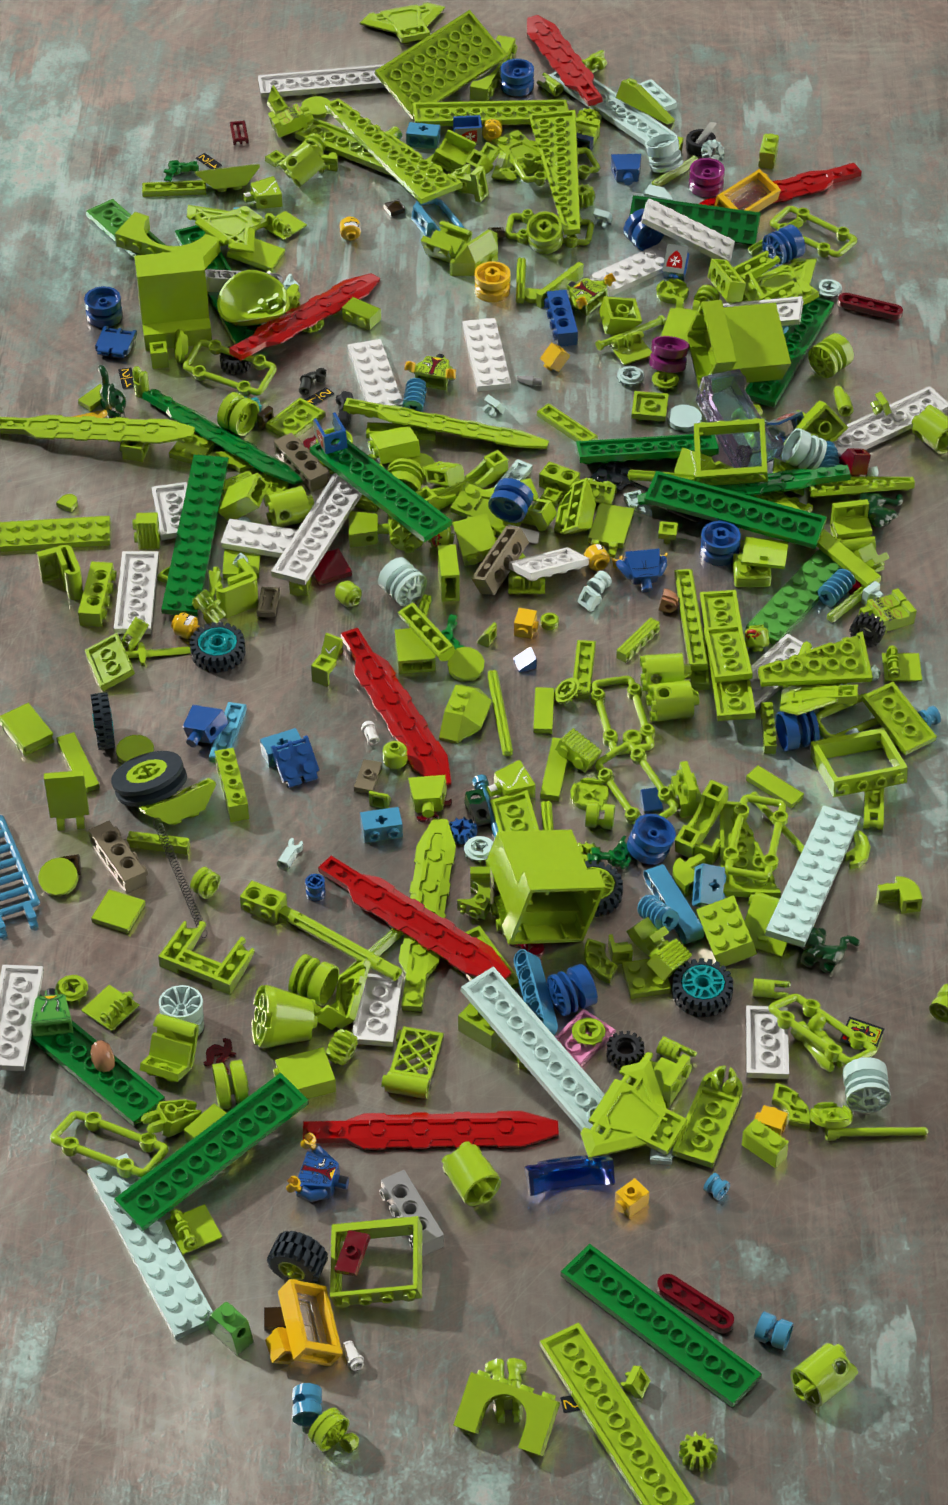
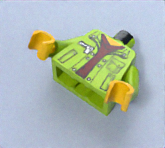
[567,273,616,316]
[404,354,456,390]

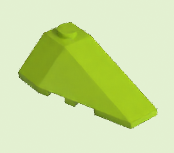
[776,400,849,459]

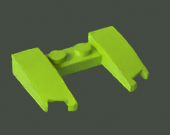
[733,251,795,301]
[158,921,255,995]

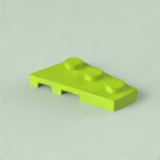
[336,959,371,1029]

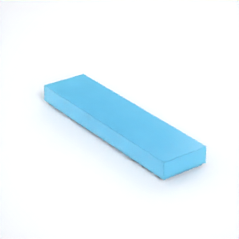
[209,702,247,762]

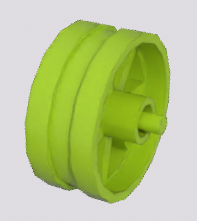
[308,1407,350,1452]

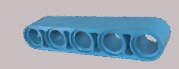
[643,864,705,944]
[513,949,558,1035]

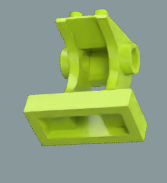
[451,164,489,203]
[457,867,490,920]

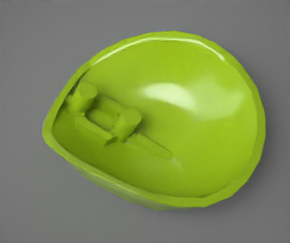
[217,270,289,326]

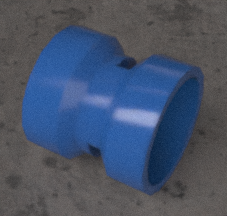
[305,874,326,901]

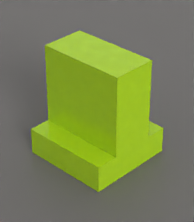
[134,249,212,351]
[686,300,791,395]
[487,829,606,945]

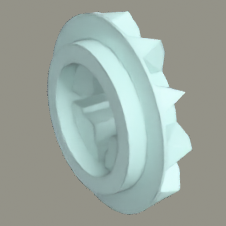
[701,139,725,162]
[816,279,842,299]
[617,366,644,387]
[464,836,493,863]

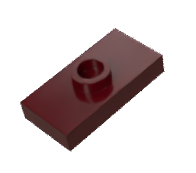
[334,1230,371,1277]

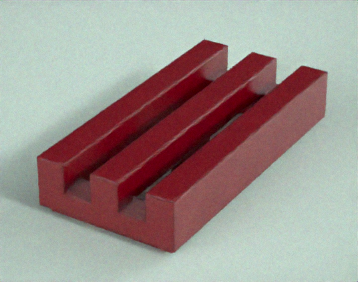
[230,120,249,145]

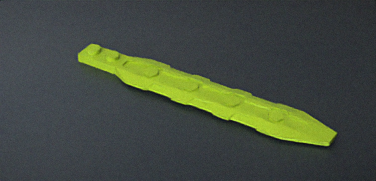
[343,398,549,449]
[0,415,195,444]
[399,819,456,1011]

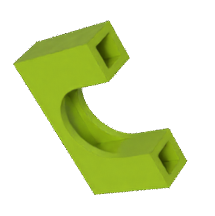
[453,1370,561,1456]

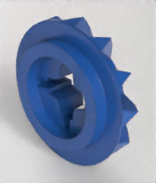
[449,817,477,844]

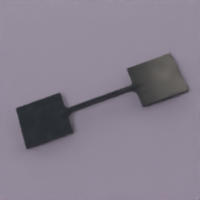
[590,461,702,523]

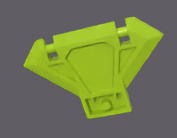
[360,2,445,43]
[491,130,542,181]
[186,205,267,253]
[742,258,819,305]
[450,478,538,541]
[780,684,858,715]
[580,1060,687,1159]

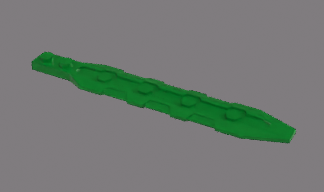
[142,389,303,484]
[637,465,851,505]

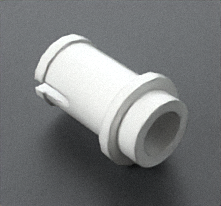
[361,721,380,746]
[341,1341,364,1371]

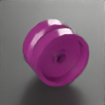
[689,158,725,197]
[649,336,689,373]

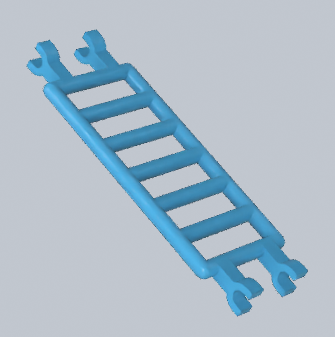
[0,815,40,939]

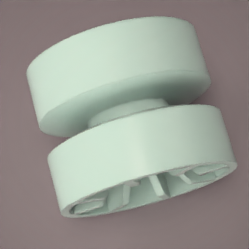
[159,985,204,1036]

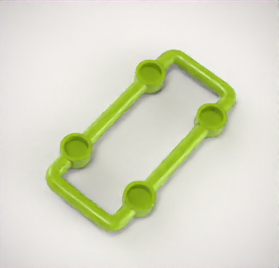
[512,147,601,186]
[769,206,858,258]
[505,209,594,248]
[183,339,277,396]
[590,676,655,755]
[595,741,678,825]
[723,794,788,880]
[768,994,877,1065]
[50,1111,169,1178]

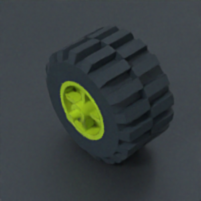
[267,1231,328,1283]

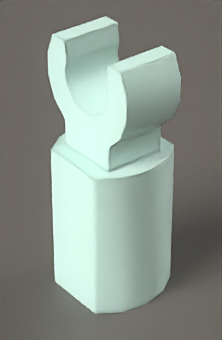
[277,838,303,871]

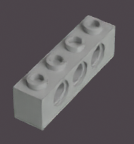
[379,1170,444,1256]

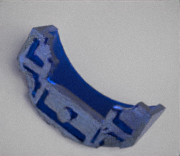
[524,1155,615,1196]

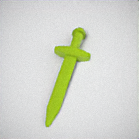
[126,642,191,666]

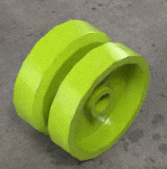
[526,211,564,254]
[217,392,259,436]
[212,1059,249,1110]

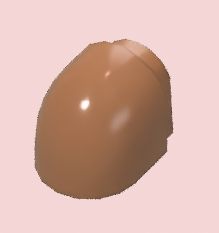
[659,588,679,613]
[90,1040,115,1072]

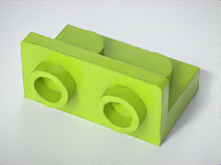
[581,478,617,505]

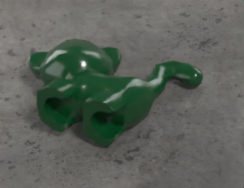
[98,365,126,418]
[859,493,904,528]
[799,927,860,973]

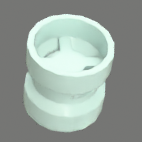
[587,571,612,595]

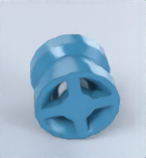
[918,706,941,727]
[703,1173,730,1200]

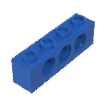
[544,290,578,347]

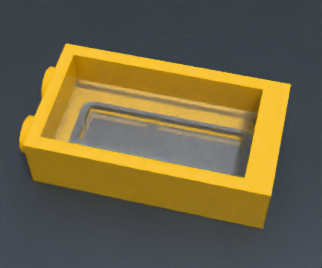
[715,169,781,212]
[278,1279,343,1366]

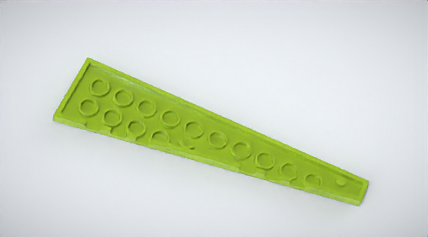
[325,98,463,204]
[529,110,581,235]

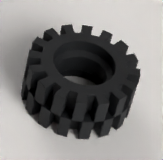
[220,345,251,376]
[849,612,886,647]
[606,1031,644,1070]

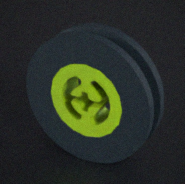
[111,751,187,807]

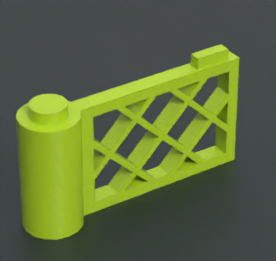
[381,1026,444,1099]

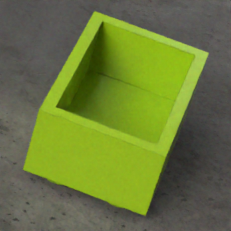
[696,895,757,967]

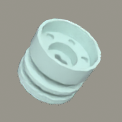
[645,133,683,173]
[782,428,827,469]
[378,557,427,606]
[843,1057,891,1113]

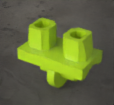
[582,50,607,73]
[319,152,338,174]
[192,589,226,624]

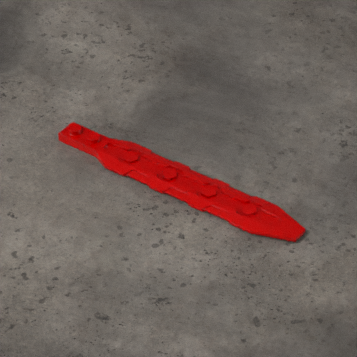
[527,15,603,107]
[699,163,862,210]
[229,273,380,361]
[341,627,451,786]
[318,855,511,980]
[303,1111,559,1150]

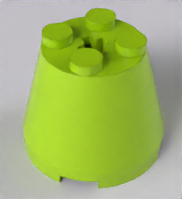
[252,985,318,1048]

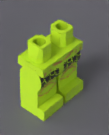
[268,104,314,138]
[859,588,917,633]

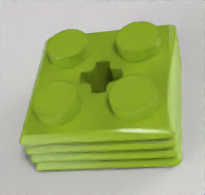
[733,552,772,587]

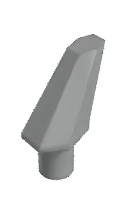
[517,376,542,387]

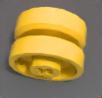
[475,261,510,302]

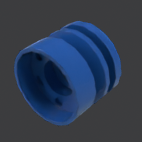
[762,224,806,267]
[775,710,819,751]
[547,964,598,1016]

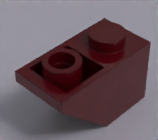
[839,448,871,477]

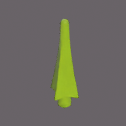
[209,566,222,598]

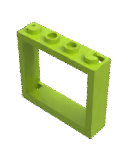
[694,418,768,486]
[810,728,908,798]
[330,1216,422,1308]

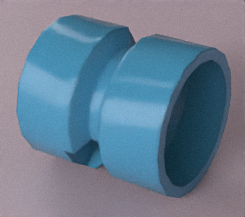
[754,1311,794,1351]
[292,1383,322,1427]

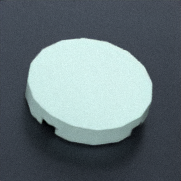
[667,405,702,432]

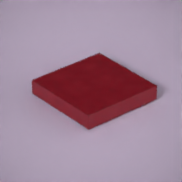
[312,548,352,586]

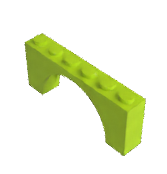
[115,212,221,269]

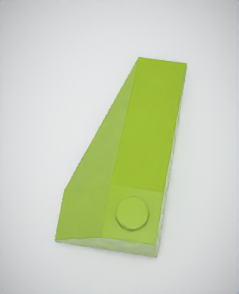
[615,78,675,125]

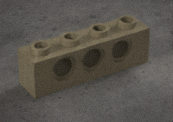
[274,433,330,493]
[471,526,529,595]
[88,821,148,894]

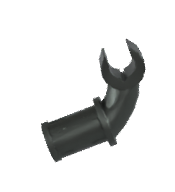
[299,368,327,395]

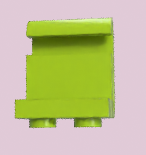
[421,221,472,263]
[830,499,876,552]
[37,545,83,600]
[215,558,259,618]
[139,1013,199,1082]
[629,1052,692,1108]

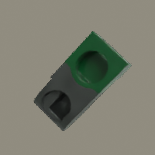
[464,788,491,826]

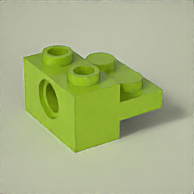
[668,761,702,817]

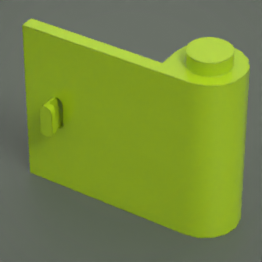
[740,537,789,569]
[744,892,788,958]

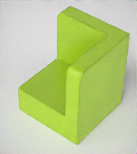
[149,341,169,369]
[311,654,337,687]
[694,839,721,865]
[608,934,633,965]
[314,1000,346,1030]

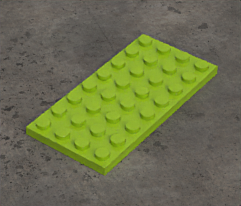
[374,10,508,120]

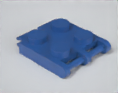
[95,326,137,358]
[271,735,320,788]

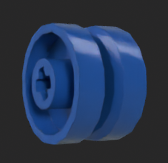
[501,59,534,96]
[623,209,664,251]
[84,286,123,328]
[488,478,533,523]
[700,521,741,566]
[627,814,676,865]

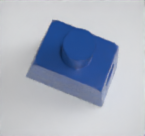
[611,154,641,186]
[183,705,229,747]

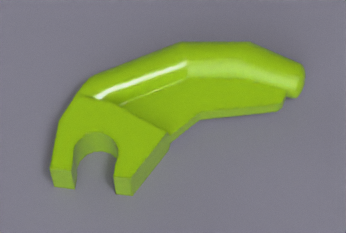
[845,830,871,870]

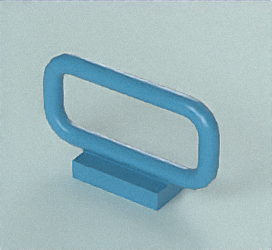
[411,198,464,236]

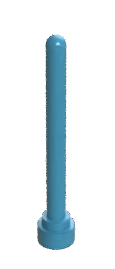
[472,775,498,837]

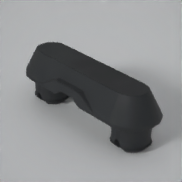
[332,391,354,428]

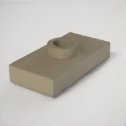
[257,586,280,618]
[354,759,382,794]

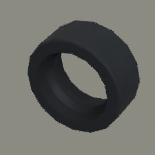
[686,129,716,156]

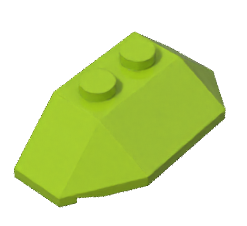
[195,164,260,192]
[450,229,498,276]
[554,478,596,534]
[439,684,492,744]
[139,778,216,825]

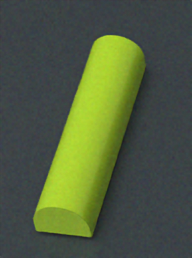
[398,602,455,662]

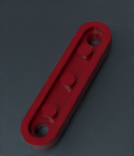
[838,293,903,321]
[657,1274,734,1333]

